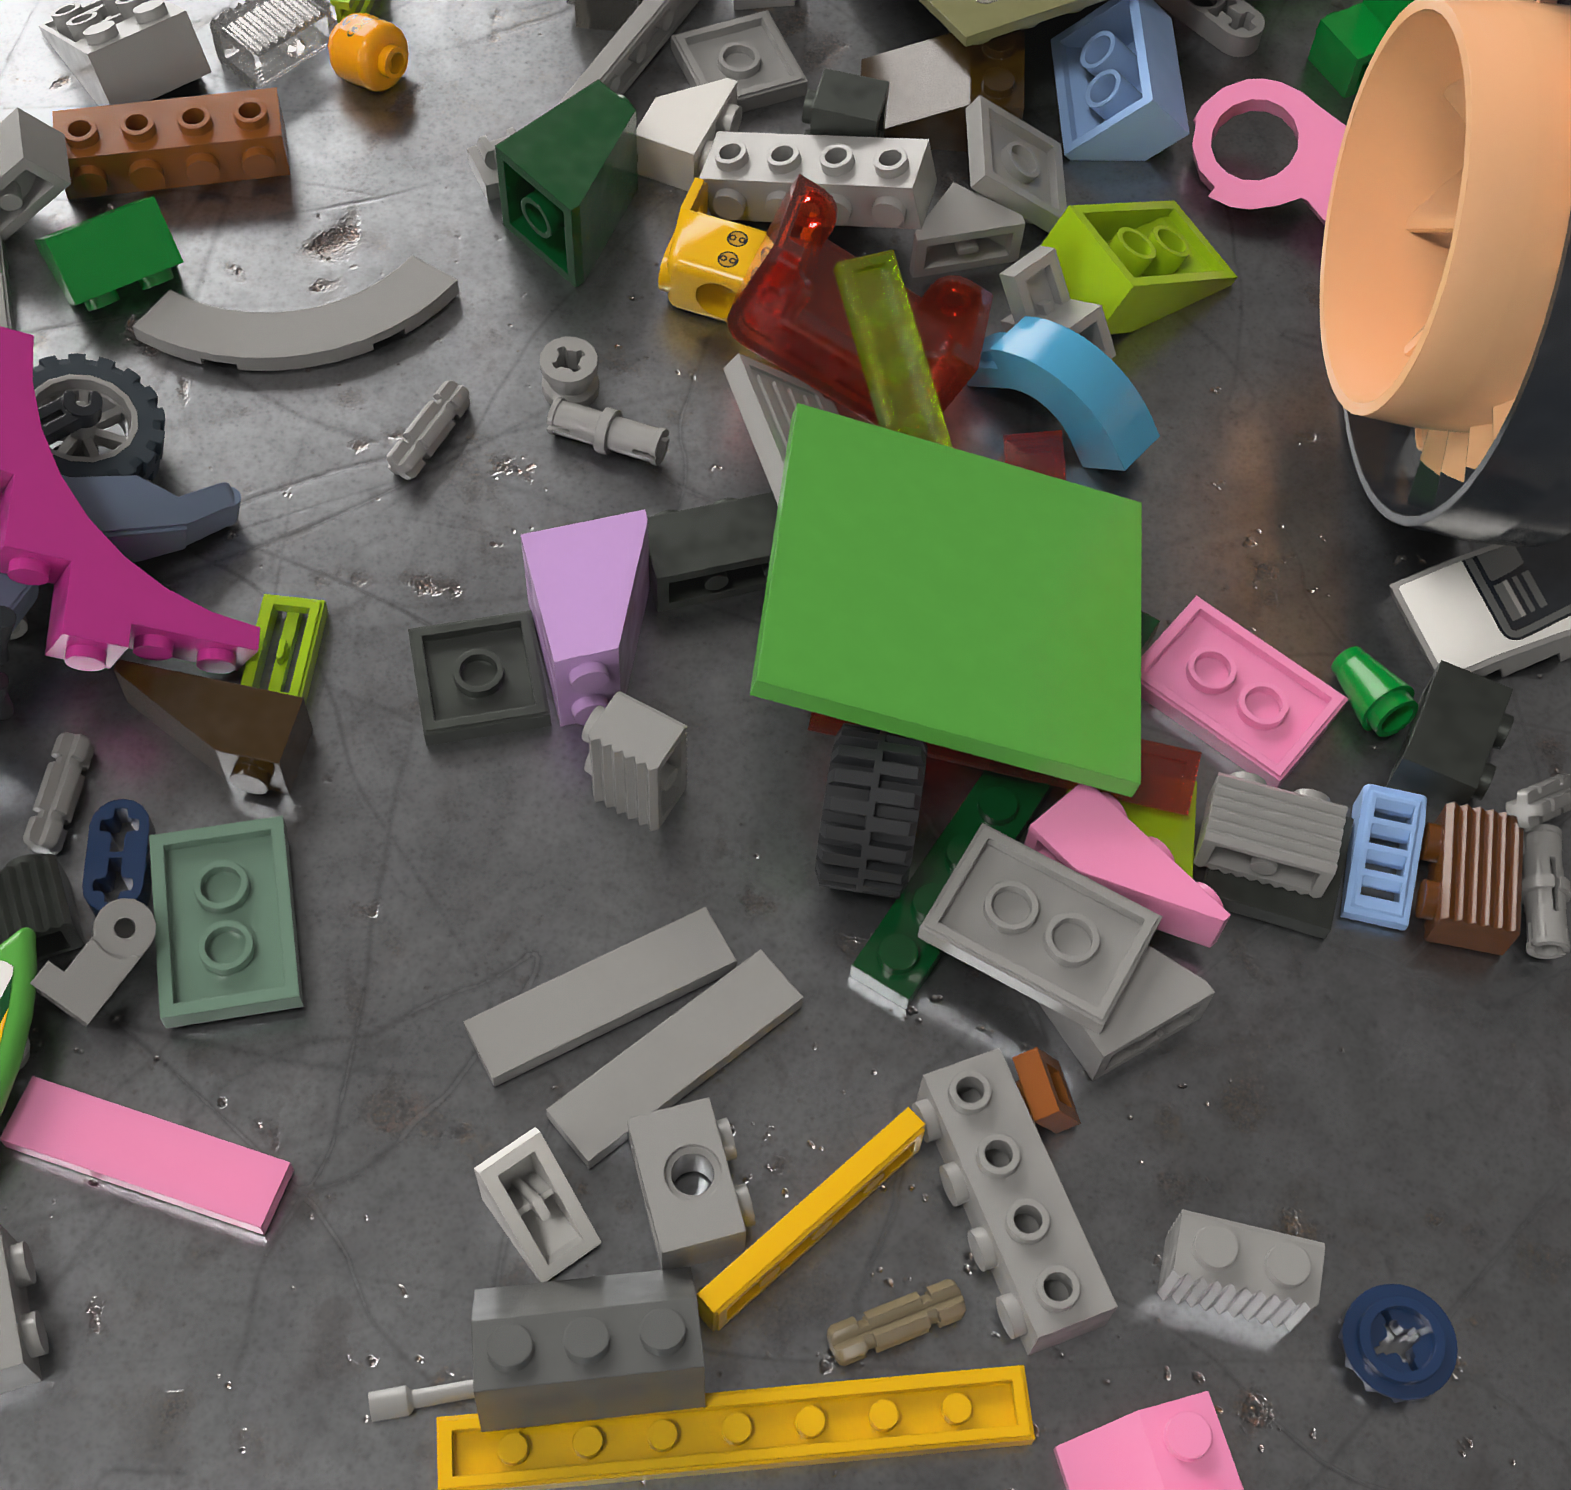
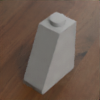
[1038,945,1215,1081]

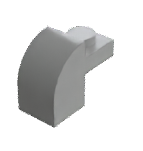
[999,246,1116,359]

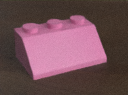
[1053,1391,1244,1490]

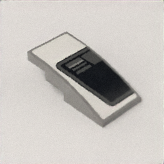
[1390,532,1571,678]

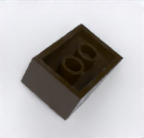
[860,30,1025,152]

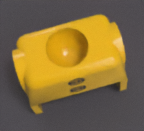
[658,177,823,333]

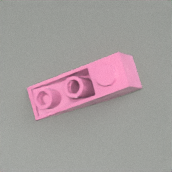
[1024,784,1231,948]

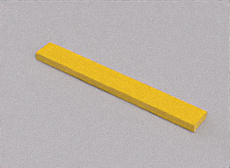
[436,1365,1035,1490]

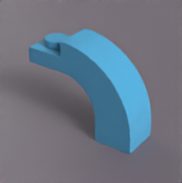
[959,316,1160,471]

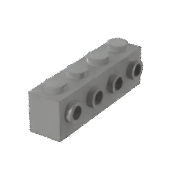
[699,131,937,230]
[912,1048,1118,1356]

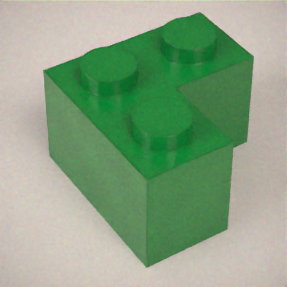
[1308,0,1414,99]

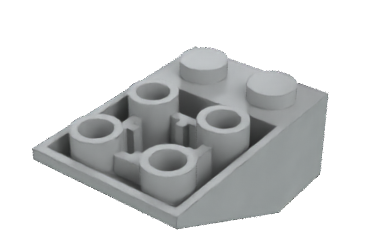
[38,0,212,106]

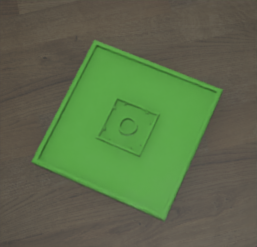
[750,403,1142,797]

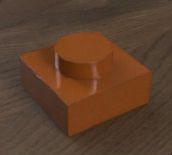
[1012,1047,1081,1134]

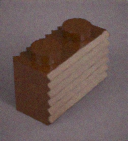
[1415,802,1524,955]

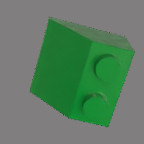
[34,196,183,312]

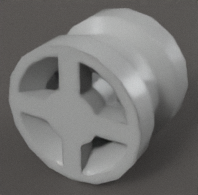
[540,336,599,406]

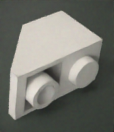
[636,78,742,191]

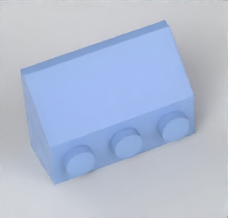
[1050,0,1190,161]

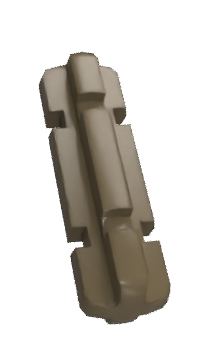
[827,1279,966,1366]

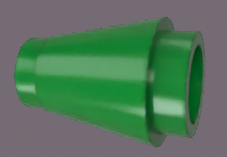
[1331,646,1419,737]

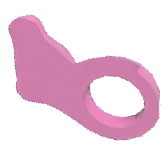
[1192,79,1346,225]

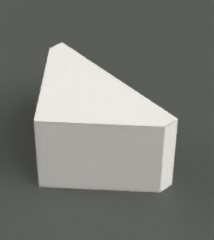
[474,1127,602,1282]

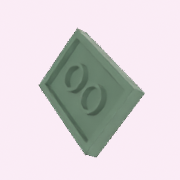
[149,816,304,1028]

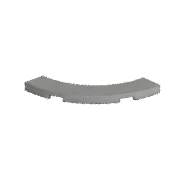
[132,255,459,371]

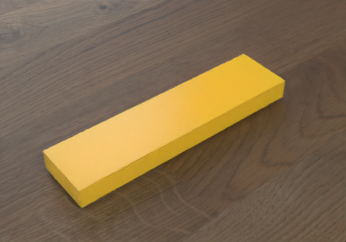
[697,1107,925,1332]

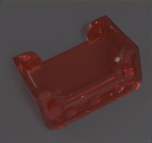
[727,174,993,437]

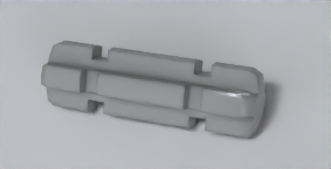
[386,380,471,480]
[23,732,94,855]
[1505,773,1571,829]

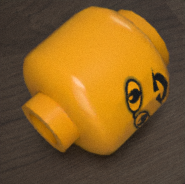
[328,13,409,92]

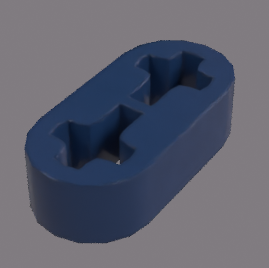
[82,799,156,917]

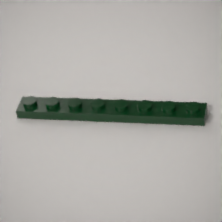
[850,611,1160,1010]

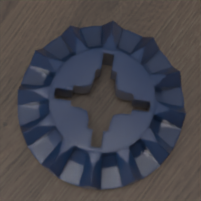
[1338,1284,1458,1403]

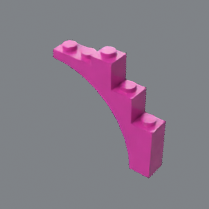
[0,326,260,674]

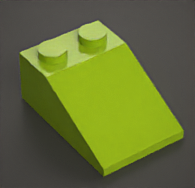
[1040,200,1238,334]

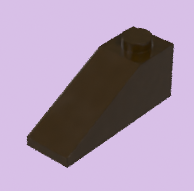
[113,659,313,795]

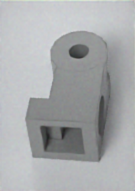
[30,898,156,1027]

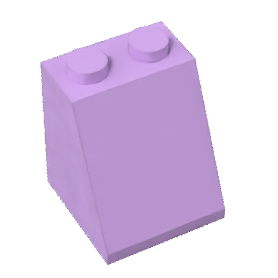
[521,509,650,727]

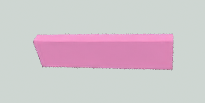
[0,1076,294,1235]

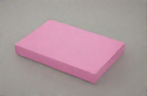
[1141,595,1349,788]

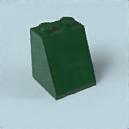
[495,79,638,288]

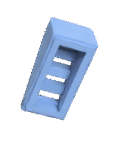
[1340,784,1427,931]

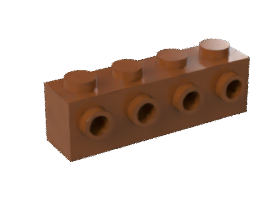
[52,87,291,200]

